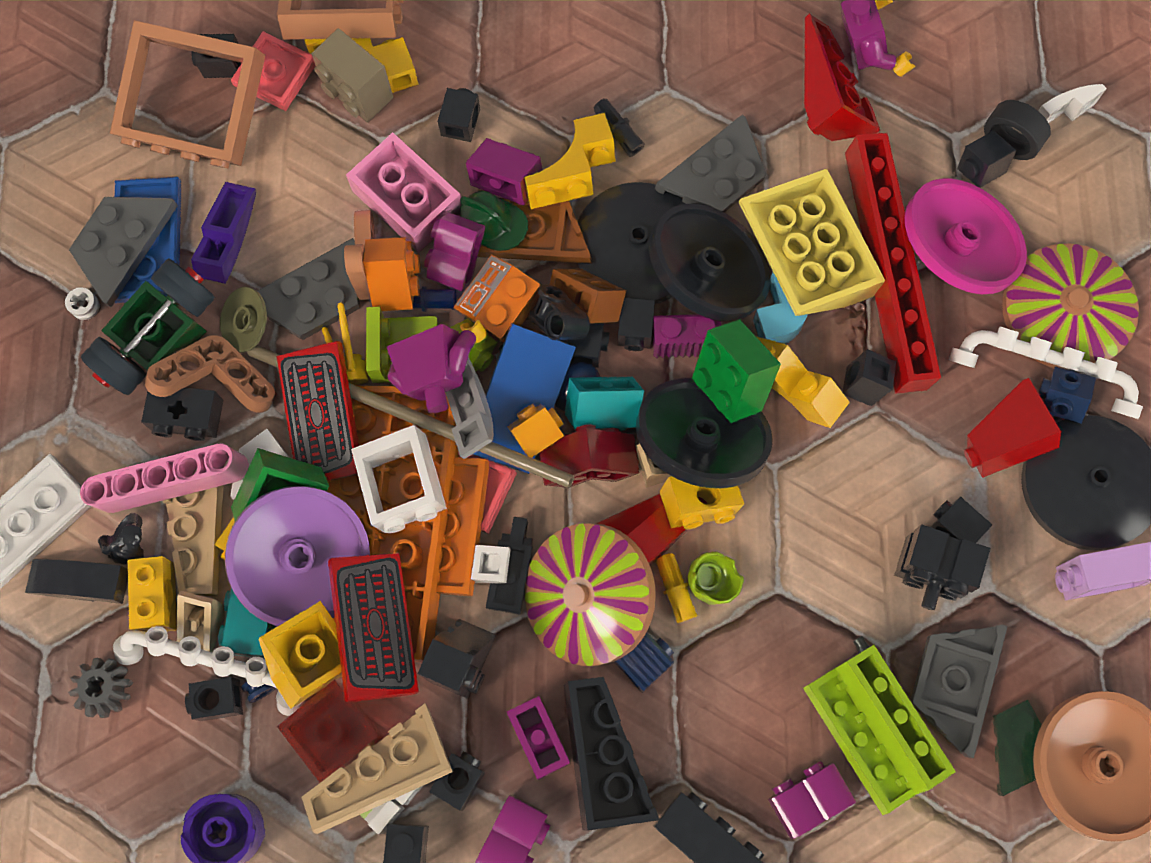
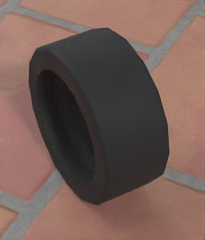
[984,100,1051,160]

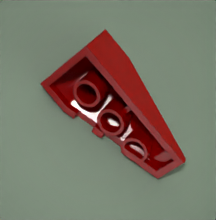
[804,13,880,141]
[596,493,707,566]

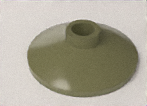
[220,287,267,353]

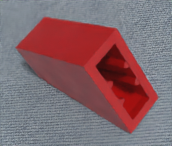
[964,378,1061,478]

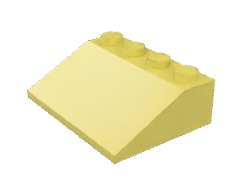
[739,169,885,316]

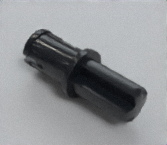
[593,98,645,157]

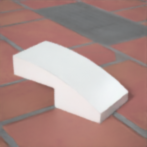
[1038,84,1107,123]
[471,545,511,583]

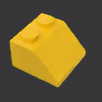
[259,601,342,709]

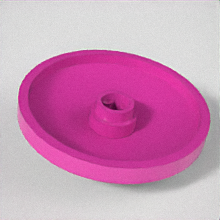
[905,178,1027,294]

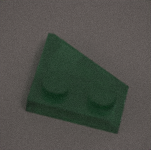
[993,700,1042,796]

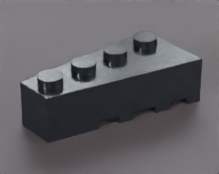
[563,677,660,831]

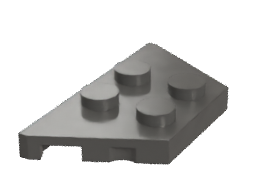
[655,114,766,212]
[69,197,178,308]
[257,238,360,340]
[910,625,1008,759]

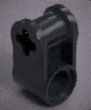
[528,284,590,340]

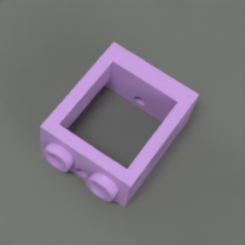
[1055,542,1151,601]

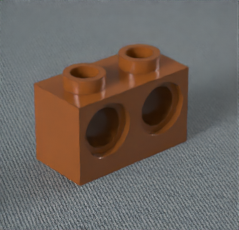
[549,269,626,323]

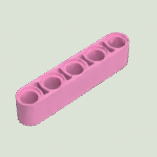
[80,444,249,513]

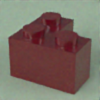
[540,425,640,488]

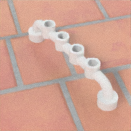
[948,327,1143,419]
[113,626,305,716]

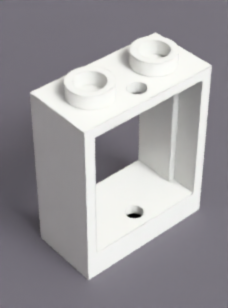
[351,425,447,533]

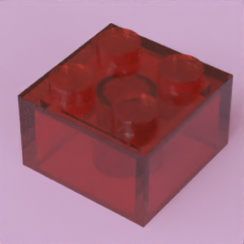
[277,679,384,783]

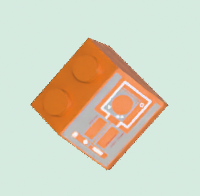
[453,254,541,344]

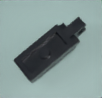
[486,517,533,615]

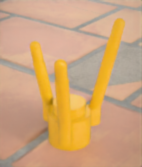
[322,302,368,385]

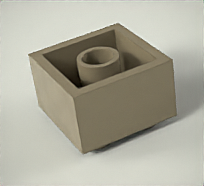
[311,28,394,123]

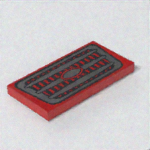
[276,341,359,482]
[328,553,419,702]

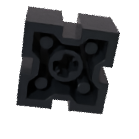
[894,524,991,610]

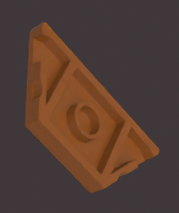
[477,198,592,263]

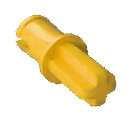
[656,553,698,624]

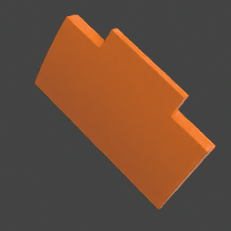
[327,385,490,663]

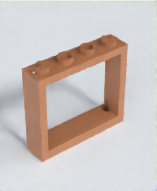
[277,0,404,40]
[110,20,265,169]

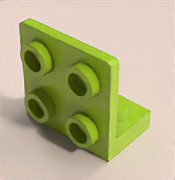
[366,307,438,383]

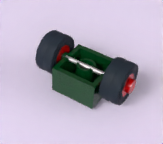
[81,258,215,395]

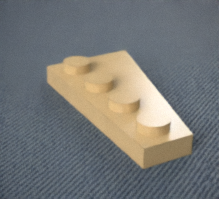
[163,468,223,596]
[302,703,453,834]

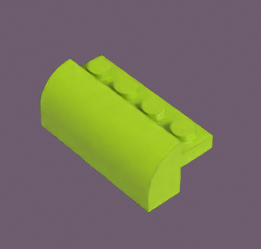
[803,645,956,815]

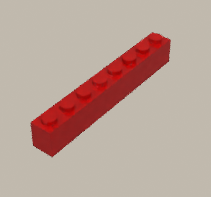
[845,133,941,394]

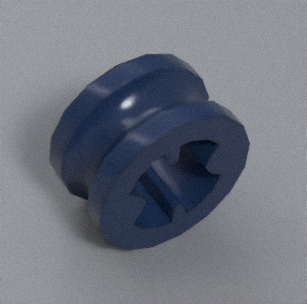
[241,682,277,703]

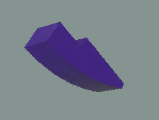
[191,182,256,284]

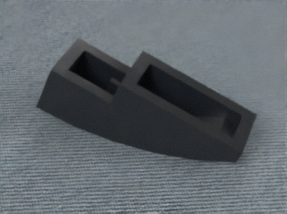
[25,559,128,604]

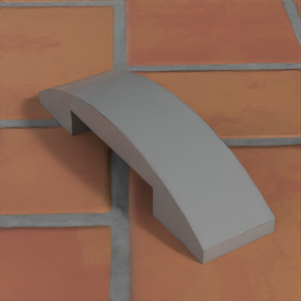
[445,357,494,459]

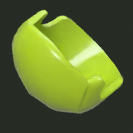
[687,551,744,605]

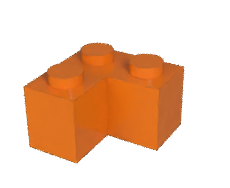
[363,237,421,311]

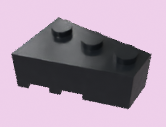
[417,619,496,699]

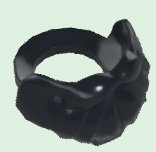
[98,513,144,565]

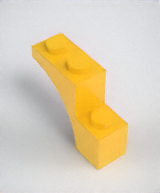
[304,37,419,93]
[524,113,616,209]
[756,336,850,428]

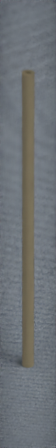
[247,345,574,488]

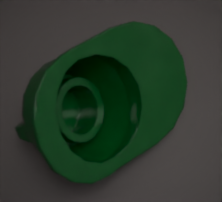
[460,191,528,251]

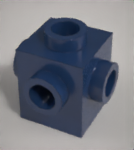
[1038,367,1096,424]

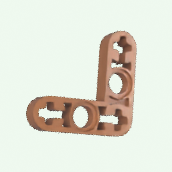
[344,210,375,300]
[145,335,275,413]

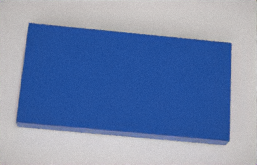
[114,177,181,303]
[473,323,576,474]

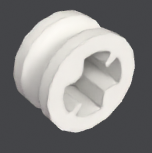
[65,287,100,320]

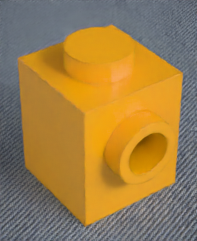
[507,404,564,458]

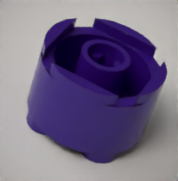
[181,794,265,863]

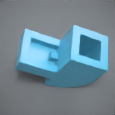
[753,272,808,344]

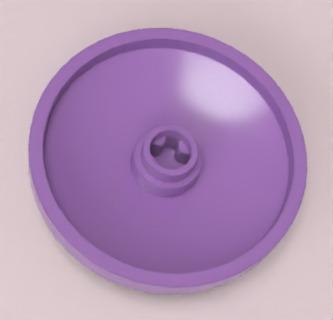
[225,486,370,626]

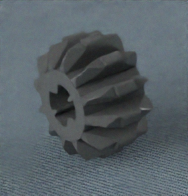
[68,658,133,718]

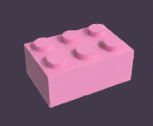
[346,132,462,253]

